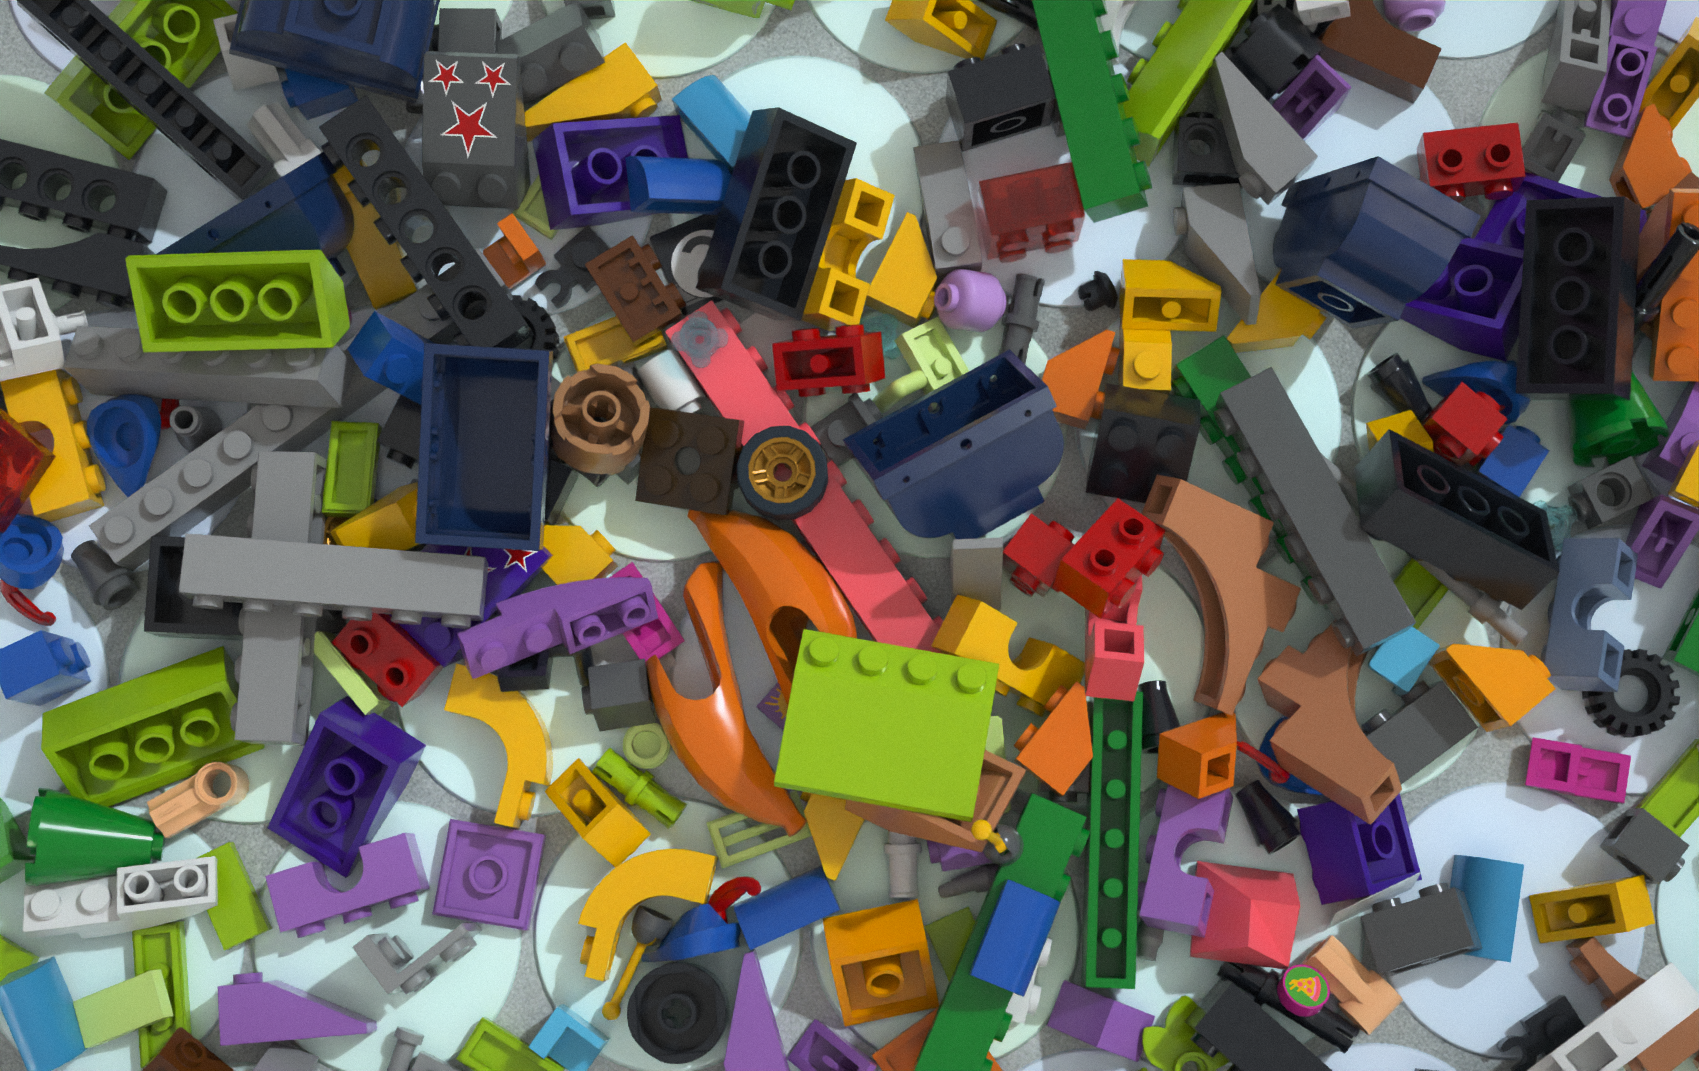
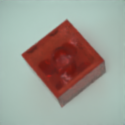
[976,162,1085,263]

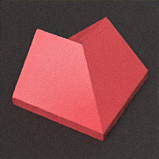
[1189,861,1300,970]

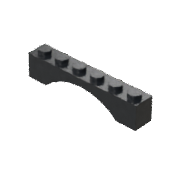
[0,232,155,310]

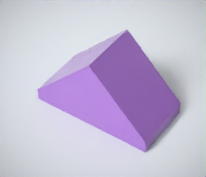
[1272,55,1352,141]
[1625,494,1699,589]
[1047,980,1155,1062]
[787,1019,877,1071]

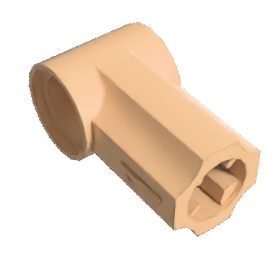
[147,762,250,839]
[1301,935,1403,1036]

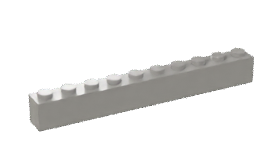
[89,248,512,571]

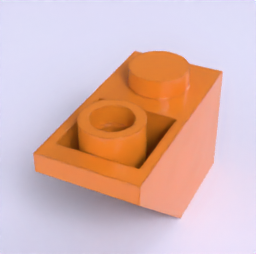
[1609,104,1692,214]
[1042,330,1120,430]
[1013,681,1093,797]
[1157,712,1237,799]

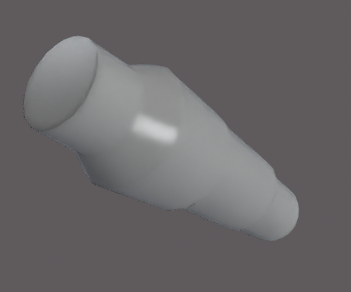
[938,865,999,898]
[1137,920,1164,961]

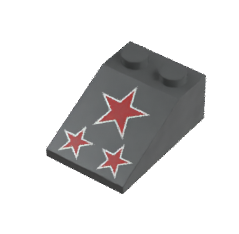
[422,51,531,209]

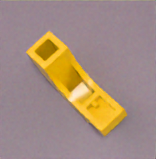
[444,663,553,828]
[578,849,718,981]

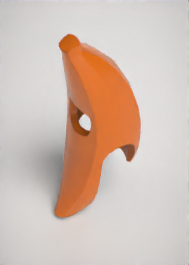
[687,509,857,707]
[646,561,807,837]

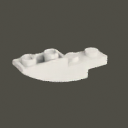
[23,856,218,939]
[1526,961,1699,1071]

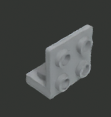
[352,922,482,995]

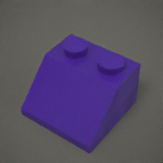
[1297,793,1422,905]

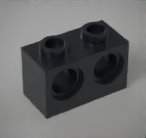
[1172,112,1243,188]

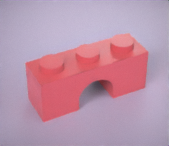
[1085,574,1144,701]

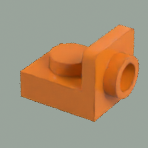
[483,213,546,289]

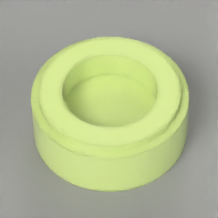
[623,723,672,769]

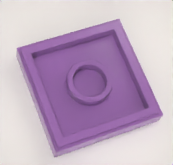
[432,819,546,931]

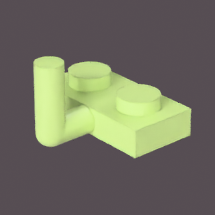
[872,317,969,413]

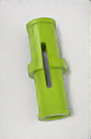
[592,748,687,829]

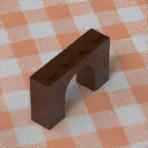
[1318,0,1442,104]

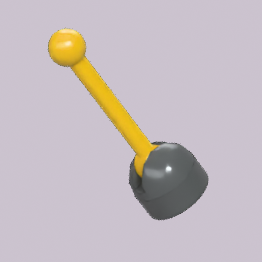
[971,819,1024,866]
[602,905,674,1020]

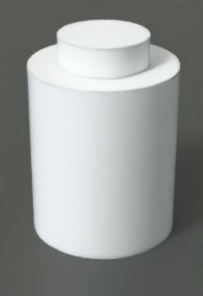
[637,349,706,414]

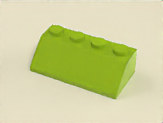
[44,0,238,160]
[1123,0,1256,167]
[125,250,350,352]
[41,645,265,807]

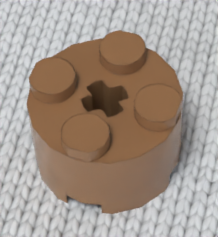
[550,364,650,475]

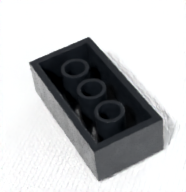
[696,107,857,321]
[1516,196,1641,401]
[1354,429,1559,610]

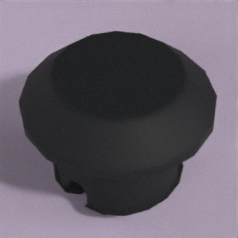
[1078,271,1118,312]

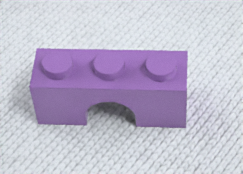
[1137,784,1233,938]
[265,832,430,938]

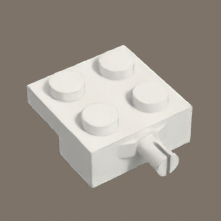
[0,278,88,381]

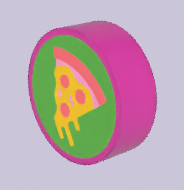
[1277,964,1330,1017]

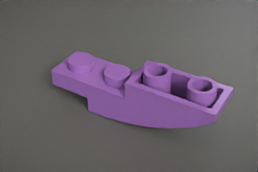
[1583,0,1667,139]
[457,577,658,679]

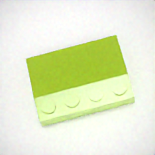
[774,629,999,822]

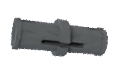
[998,274,1045,364]

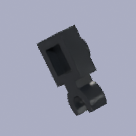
[535,225,610,309]
[1496,995,1585,1071]

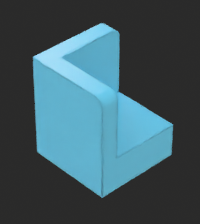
[1368,627,1440,696]
[528,1004,610,1071]

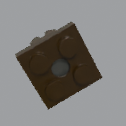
[635,407,744,515]

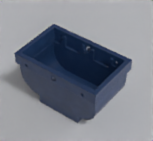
[229,0,440,103]
[155,151,354,277]
[1273,156,1480,329]
[415,343,553,551]
[843,349,1064,540]

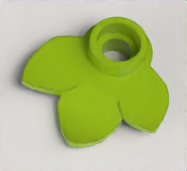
[1142,995,1229,1071]

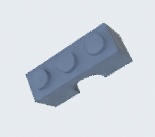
[1540,538,1638,692]

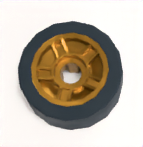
[737,426,828,521]

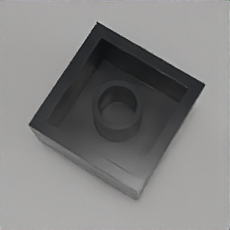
[946,43,1056,152]
[1086,383,1201,503]
[144,536,243,640]

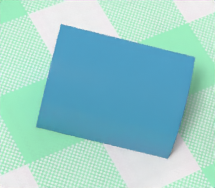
[672,75,751,176]
[1450,855,1524,962]
[0,956,87,1071]

